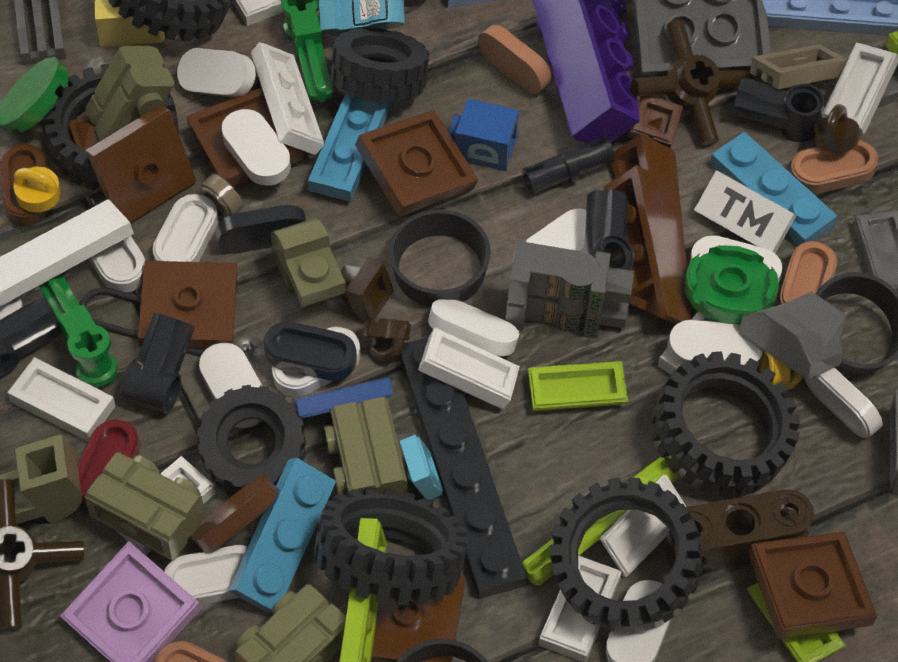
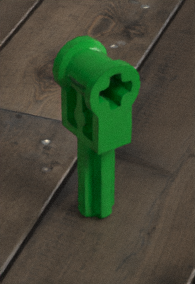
[281,0,334,104]
[39,274,118,388]

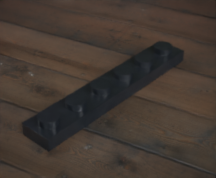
[399,337,527,599]

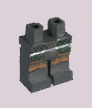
[506,240,634,338]

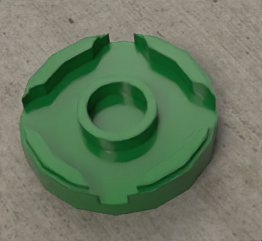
[0,57,69,135]
[684,245,779,324]

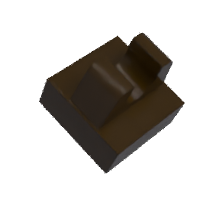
[341,257,394,322]

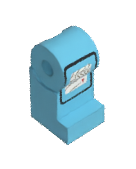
[319,0,405,36]

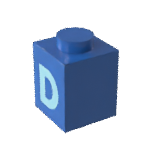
[449,98,519,171]

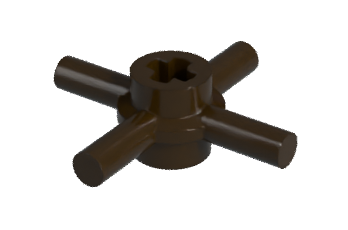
[630,19,754,146]
[0,479,84,630]

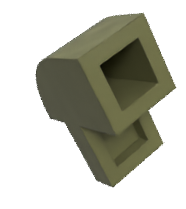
[271,218,346,307]
[0,434,82,524]

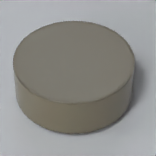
[200,174,244,217]

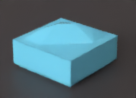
[400,435,444,500]

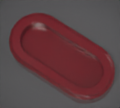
[78,420,140,509]

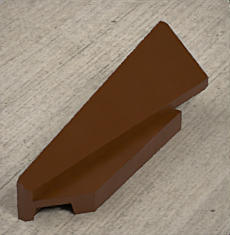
[604,134,692,324]

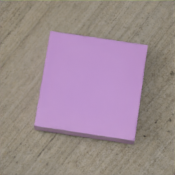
[60,541,203,662]

